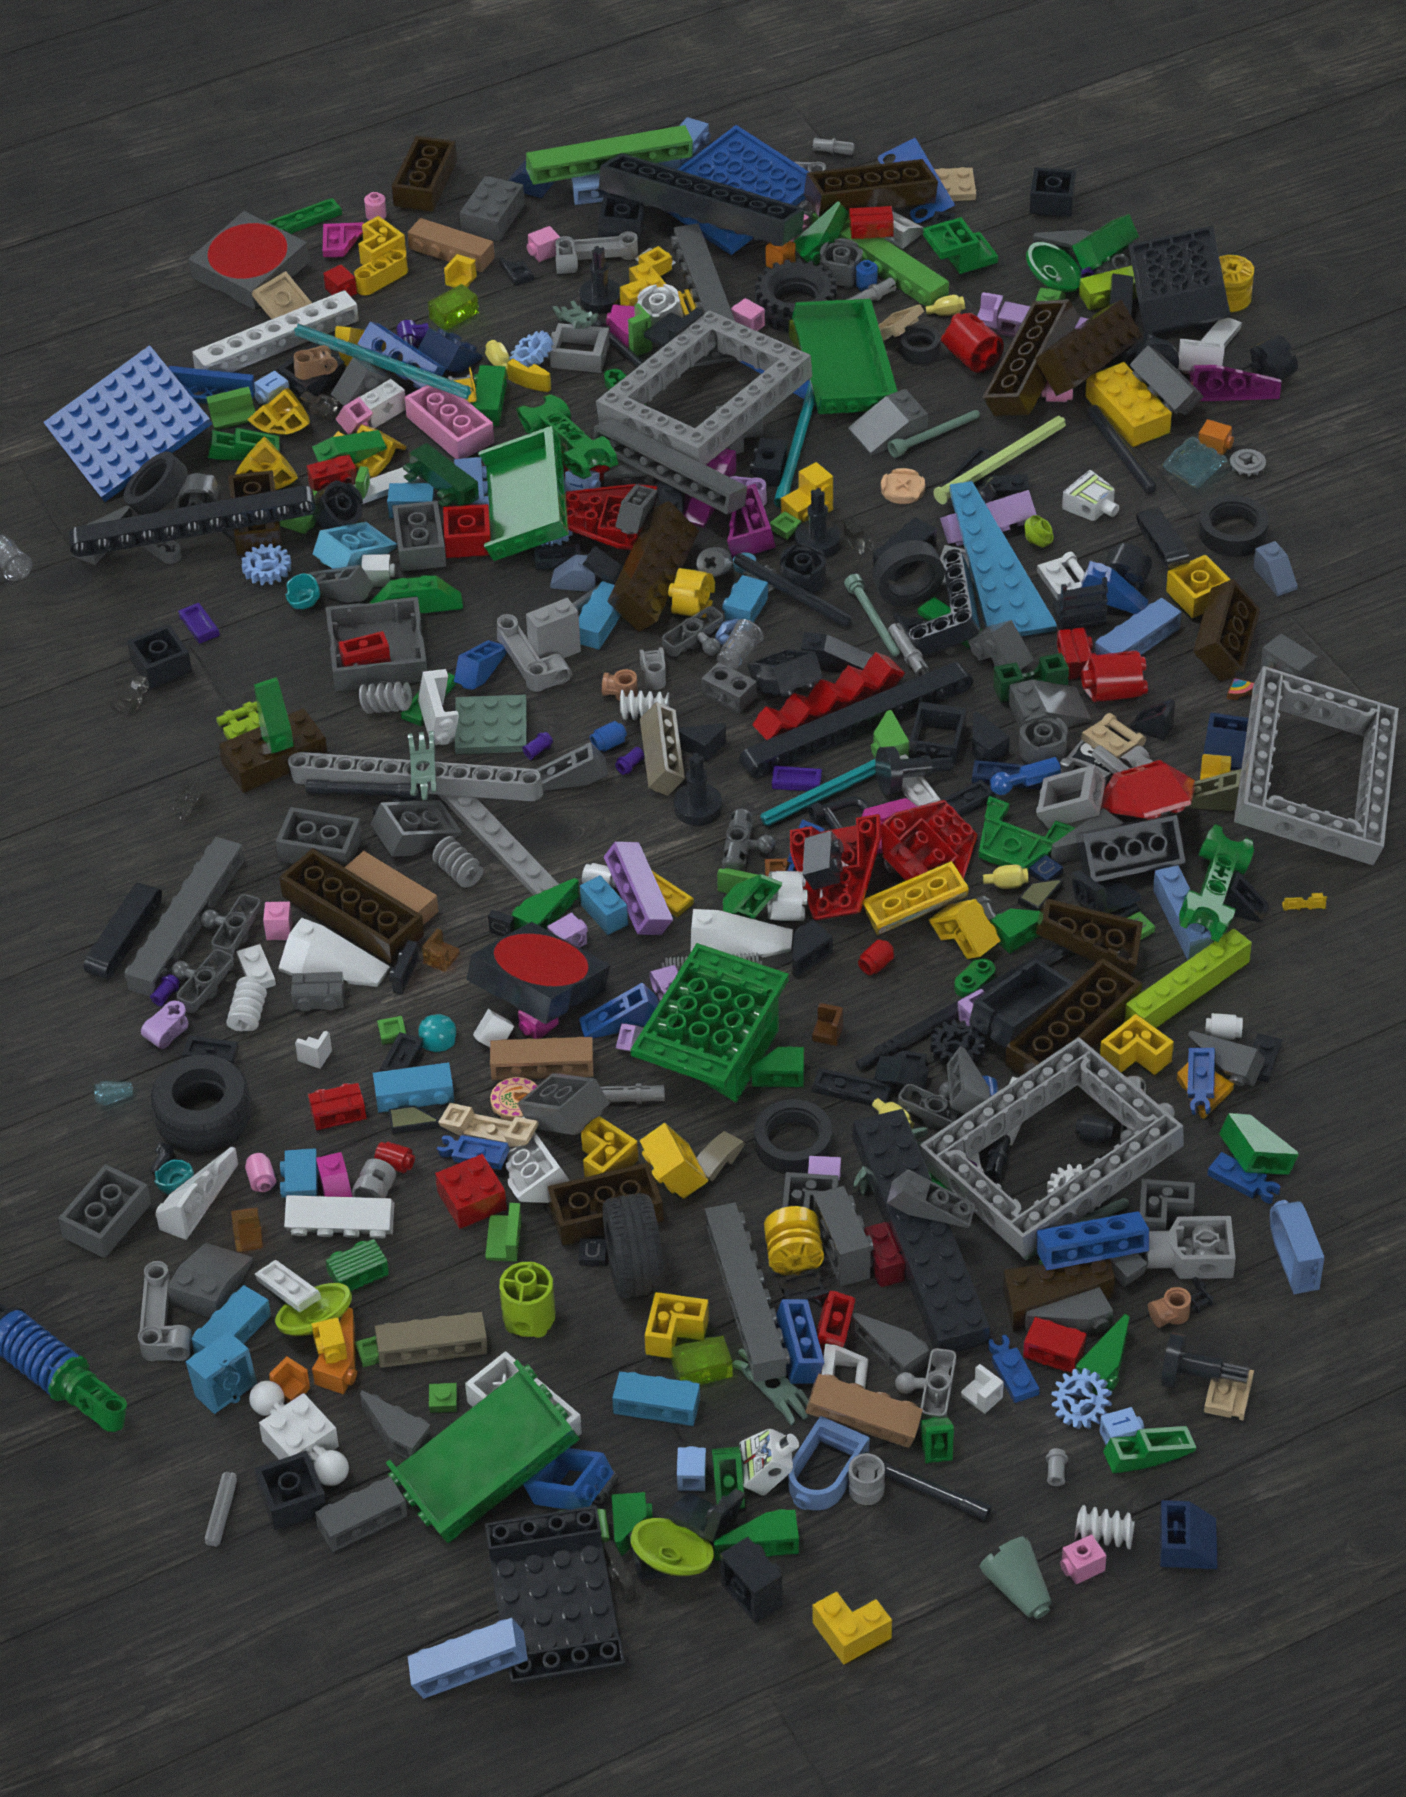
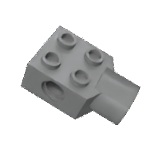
[1145,1216,1236,1279]

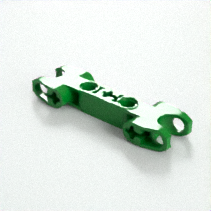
[516,394,618,479]
[1179,824,1254,942]

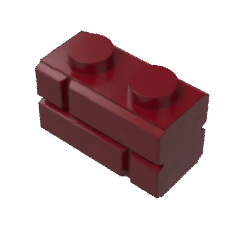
[864,1222,905,1287]

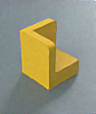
[444,254,477,291]
[1200,754,1231,780]

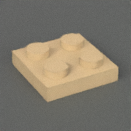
[934,167,976,201]
[252,271,312,319]
[879,304,924,341]

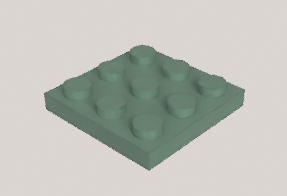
[455,695,527,754]

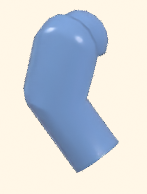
[715,619,742,646]

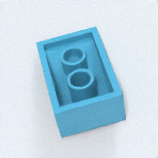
[313,522,397,569]

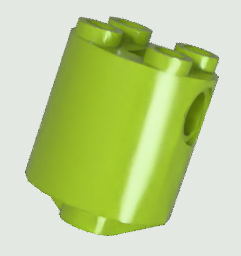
[499,1262,555,1338]

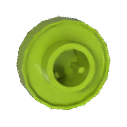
[1025,515,1053,547]

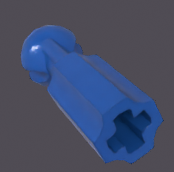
[990,757,1061,795]

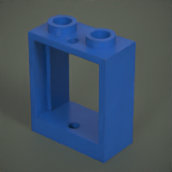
[523,1448,614,1510]

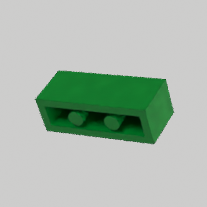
[470,365,507,426]

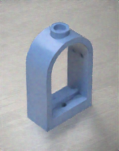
[1270,1200,1324,1294]
[789,1416,869,1510]

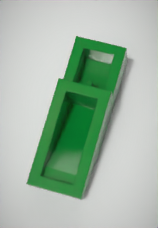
[208,428,279,460]
[1103,1426,1197,1473]

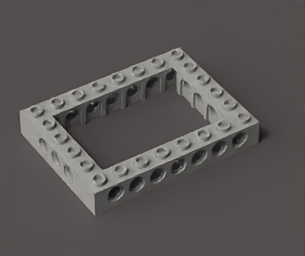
[596,310,812,465]
[1234,666,1399,865]
[920,1037,1184,1257]

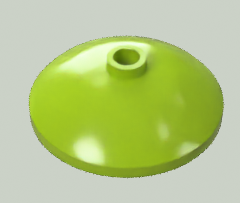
[275,1283,352,1336]
[631,1518,714,1576]

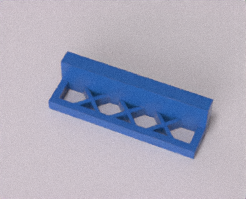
[169,366,255,404]

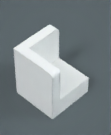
[473,1009,514,1047]
[295,1031,332,1069]
[961,1364,1004,1414]

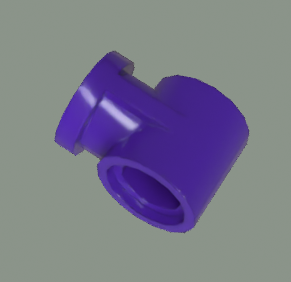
[396,320,429,348]

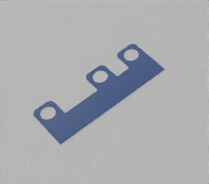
[878,138,955,223]

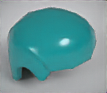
[285,573,320,610]
[418,1014,456,1052]
[154,1160,194,1195]

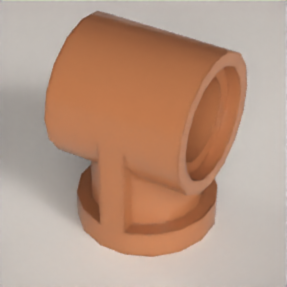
[602,669,638,701]
[1148,1287,1191,1328]

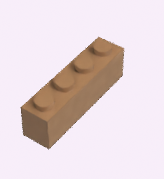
[408,218,495,272]
[345,851,439,925]
[490,1037,594,1080]
[805,1374,923,1448]

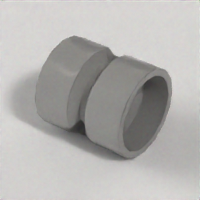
[351,1159,396,1198]
[848,1453,885,1505]

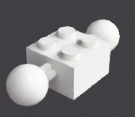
[249,1381,349,1486]

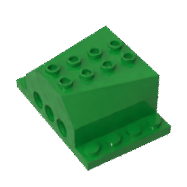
[630,943,789,1103]

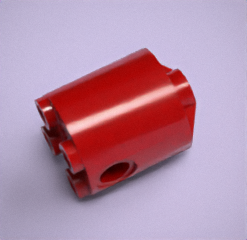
[941,313,1004,373]
[1081,650,1148,702]

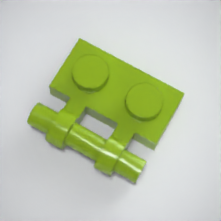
[216,702,260,740]

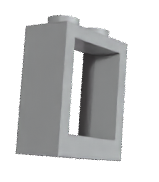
[547,323,610,373]
[1036,764,1106,829]

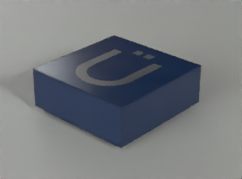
[1028,855,1063,881]

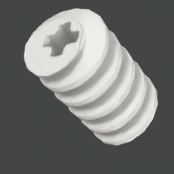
[620,690,669,720]
[226,976,267,1031]
[1075,1505,1135,1549]

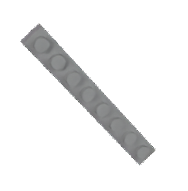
[437,794,559,896]

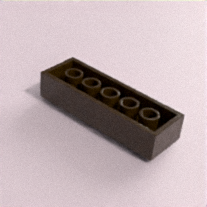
[804,159,938,217]
[1034,299,1143,396]
[982,300,1080,416]
[607,500,699,632]
[279,848,424,964]
[1005,958,1142,1076]

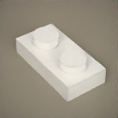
[236,944,276,988]

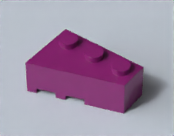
[727,484,776,560]

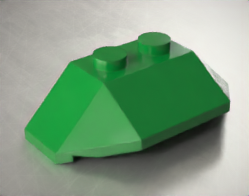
[370,575,463,613]

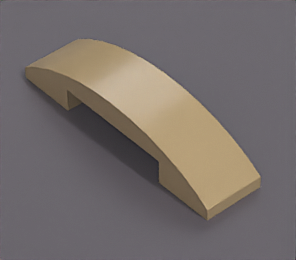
[438,1103,539,1147]

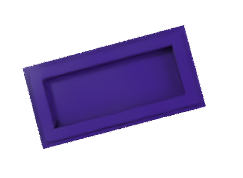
[178,603,220,644]
[772,766,822,791]

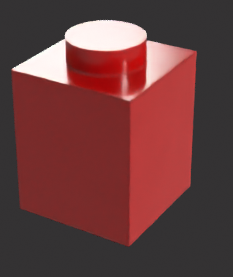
[323,265,357,297]

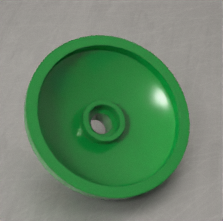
[1026,242,1082,292]

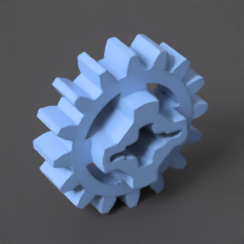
[509,331,554,368]
[241,544,291,585]
[1052,1368,1112,1429]

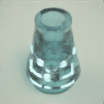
[94,1080,133,1106]

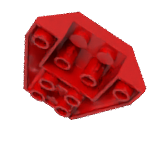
[565,484,657,550]
[1101,760,1196,820]
[881,800,978,881]
[790,814,881,920]

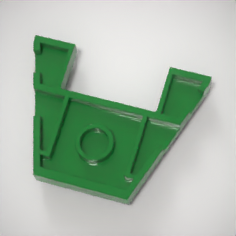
[979,796,1075,870]

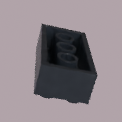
[1075,814,1186,882]

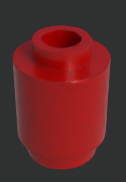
[858,940,894,975]
[374,1141,415,1173]

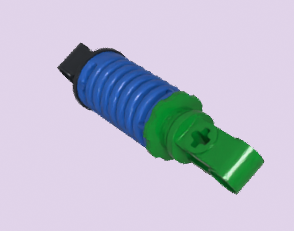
[0,1303,127,1432]

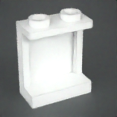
[418,669,459,745]

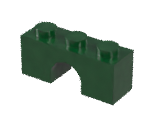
[993,653,1069,703]

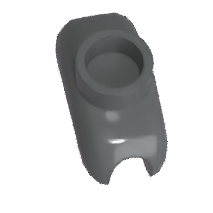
[1094,254,1132,275]

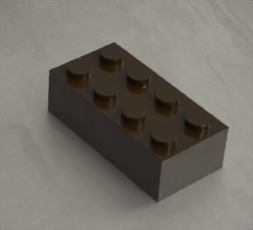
[392,136,457,212]
[228,470,282,556]
[1193,578,1260,682]
[219,708,327,793]
[547,1162,664,1246]

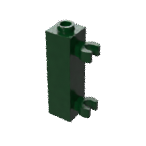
[403,443,479,508]

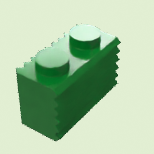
[325,1239,389,1291]

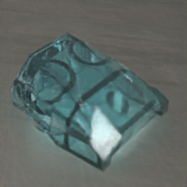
[1162,436,1228,488]

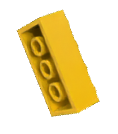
[1085,362,1172,447]

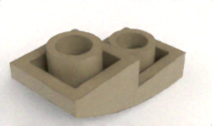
[697,1131,746,1182]

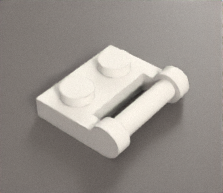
[1037,552,1085,601]

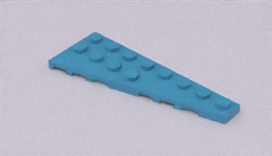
[949,481,1057,636]

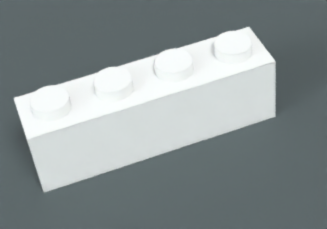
[284,1195,394,1238]

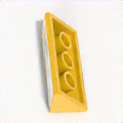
[863,861,969,935]

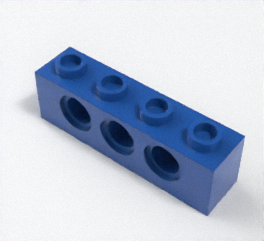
[357,321,446,390]
[1037,1211,1149,1270]

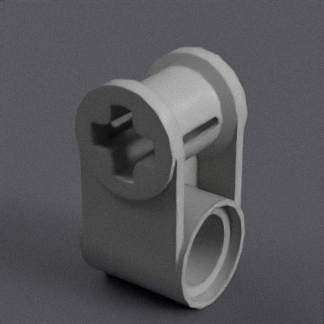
[639,647,666,690]

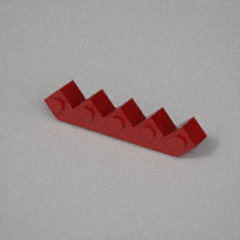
[752,652,905,740]

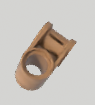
[294,345,338,380]

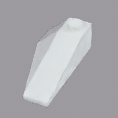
[691,909,793,959]
[279,918,390,987]
[506,1116,570,1203]
[156,1147,238,1240]

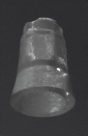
[0,535,33,581]
[717,619,764,670]

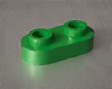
[954,959,995,998]

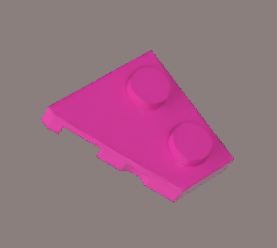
[322,222,364,258]

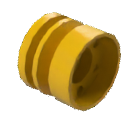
[1219,255,1254,312]
[764,1206,824,1276]

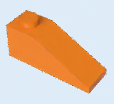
[312,1308,357,1394]

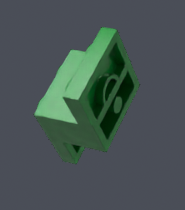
[923,217,998,274]

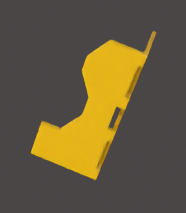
[453,367,477,402]
[1282,893,1327,911]

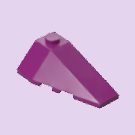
[1189,365,1281,401]
[683,448,736,528]

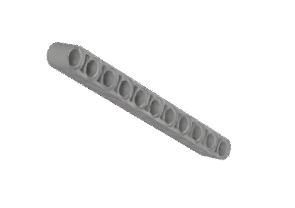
[288,752,543,801]

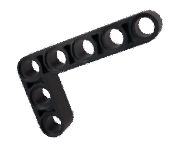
[909,549,980,655]

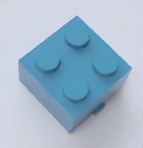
[186,1331,258,1414]

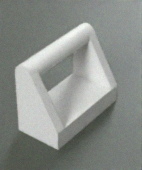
[884,211,924,249]
[822,1344,868,1388]

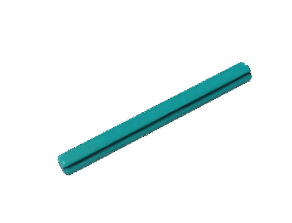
[760,759,876,826]

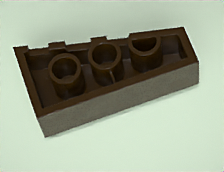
[1036,898,1143,976]
[1003,1258,1115,1332]

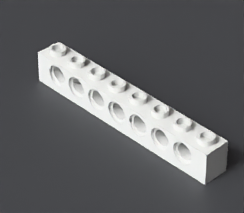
[192,290,359,372]

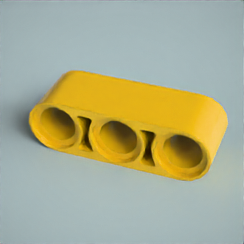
[354,248,408,296]

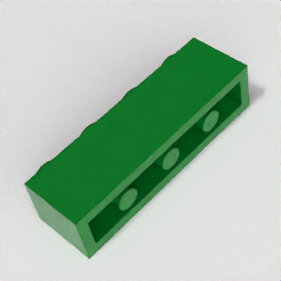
[1072,214,1139,270]

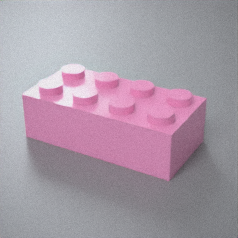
[405,385,494,459]

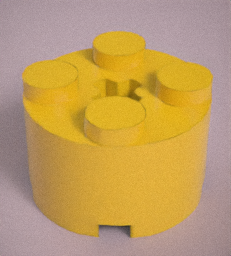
[668,568,715,618]

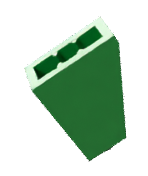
[1219,1113,1299,1175]

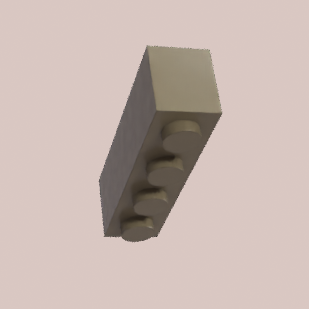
[640,702,685,796]
[375,1312,487,1368]

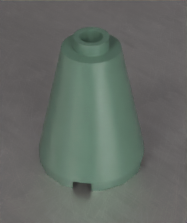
[979,1536,1052,1619]

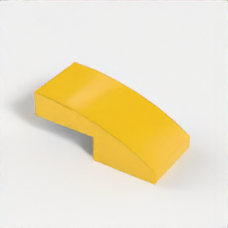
[507,359,551,392]

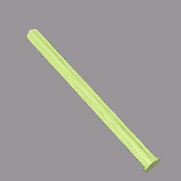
[934,416,1066,504]

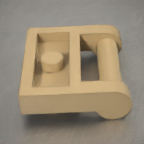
[1081,713,1146,759]

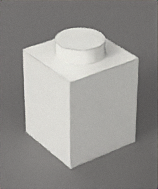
[362,554,395,587]

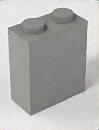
[526,598,581,659]

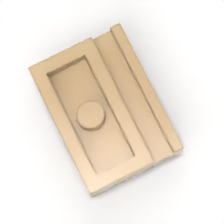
[1204,1370,1254,1420]

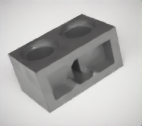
[702,662,757,714]

